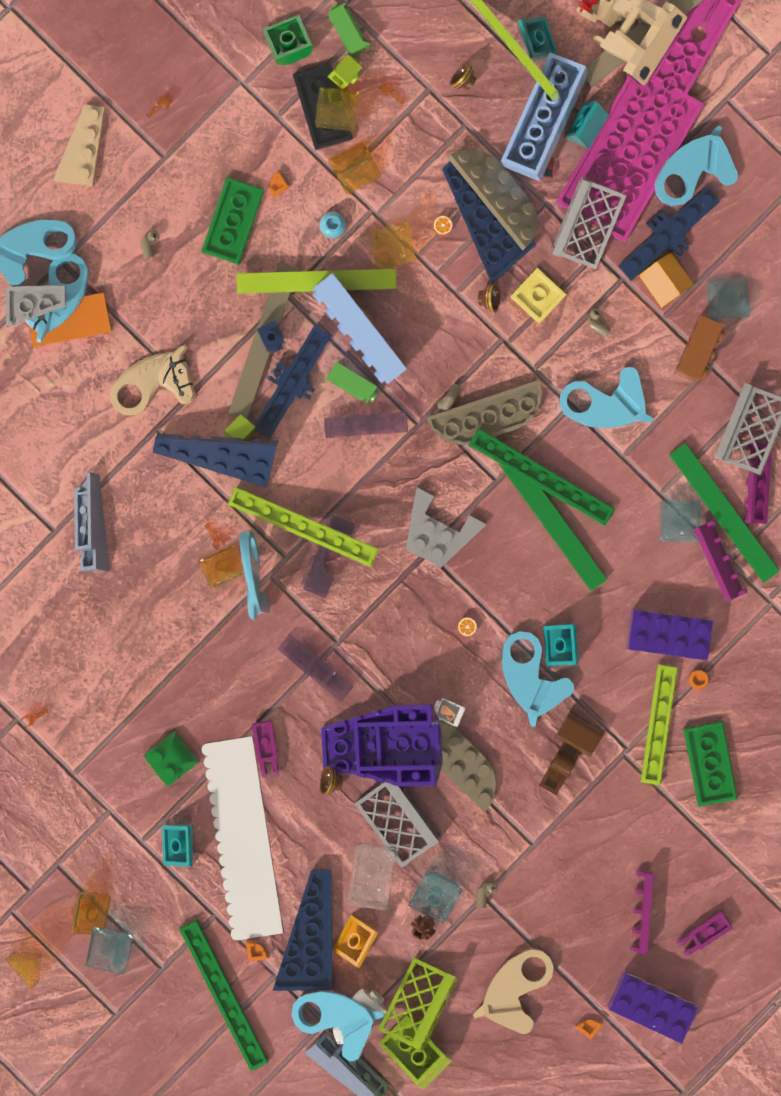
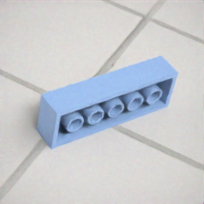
[501,53,589,181]
[312,273,406,384]

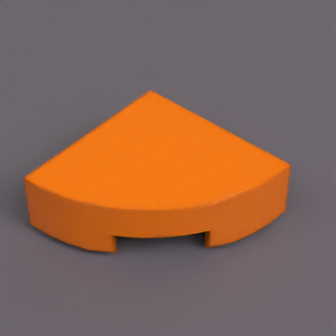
[270,170,289,198]
[246,941,269,962]
[575,1019,603,1040]

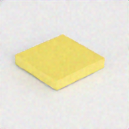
[510,267,567,324]

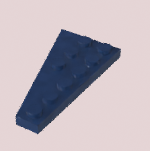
[442,161,537,284]
[152,433,279,487]
[272,869,332,991]

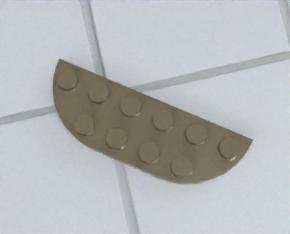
[448,149,538,250]
[426,380,542,445]
[439,719,496,813]

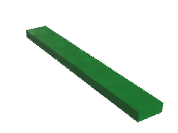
[468,428,615,526]
[669,443,780,583]
[499,464,607,591]
[179,919,269,1071]

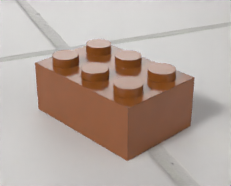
[674,315,725,383]

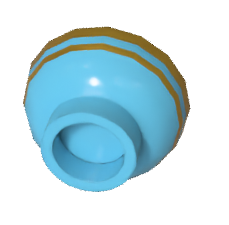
[319,211,347,240]

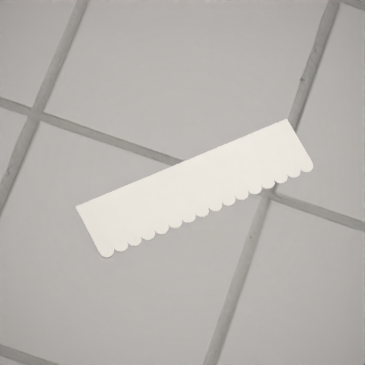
[202,737,283,940]

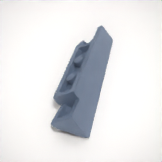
[74,473,109,572]
[305,1032,387,1096]

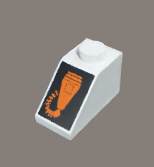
[434,697,465,727]

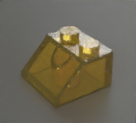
[315,87,359,131]

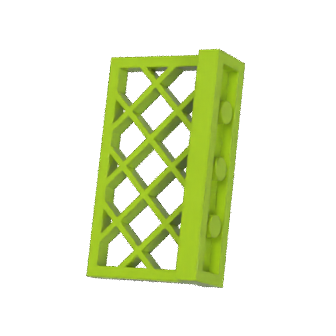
[378,958,458,1052]

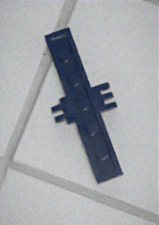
[618,187,720,282]
[255,326,331,439]

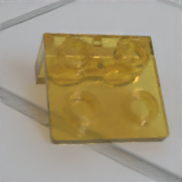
[370,221,416,269]

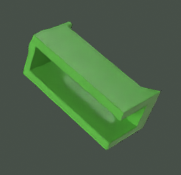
[328,3,371,57]
[325,362,379,404]

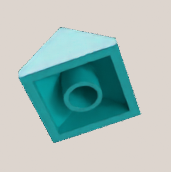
[517,17,558,62]
[564,101,609,149]
[543,624,579,666]
[162,824,194,867]

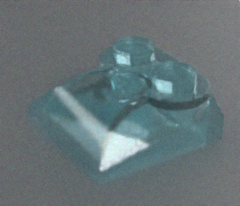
[706,278,750,320]
[659,502,700,542]
[408,871,462,924]
[85,927,133,975]

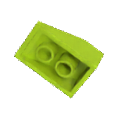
[378,1015,452,1090]

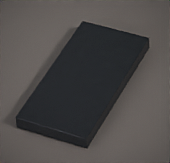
[293,63,353,151]

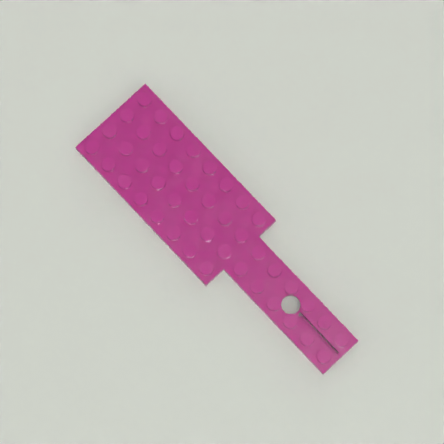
[556,0,741,243]

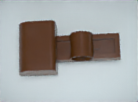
[538,711,604,795]

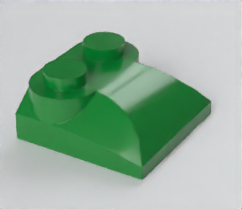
[262,15,314,66]
[144,731,200,787]

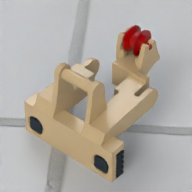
[576,0,687,86]

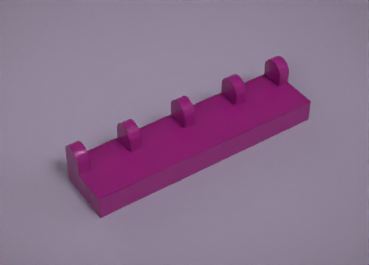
[743,443,771,524]
[694,520,748,602]
[630,871,654,954]

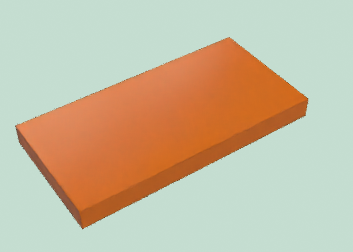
[29,292,112,348]

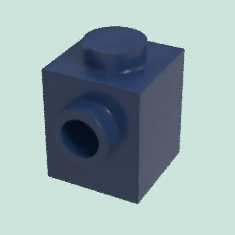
[257,321,286,354]

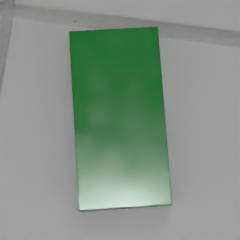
[201,177,265,265]
[683,721,738,807]

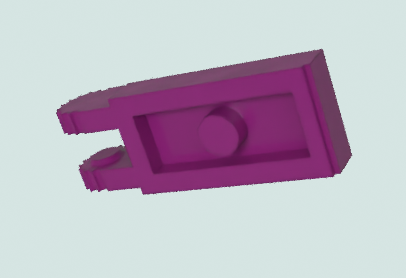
[252,720,279,778]
[676,910,733,957]

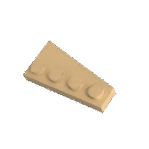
[53,104,105,187]

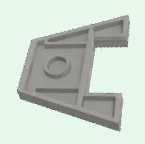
[406,487,487,568]

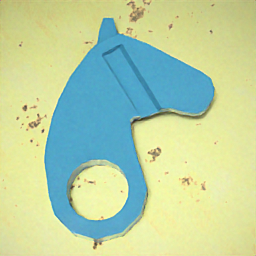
[654,126,738,206]
[292,991,384,1061]

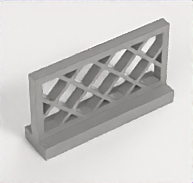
[551,177,627,269]
[715,383,781,475]
[355,782,441,868]

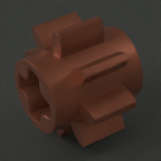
[410,915,436,941]

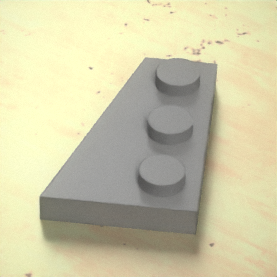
[6,285,67,327]

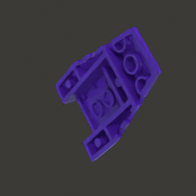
[321,705,443,786]

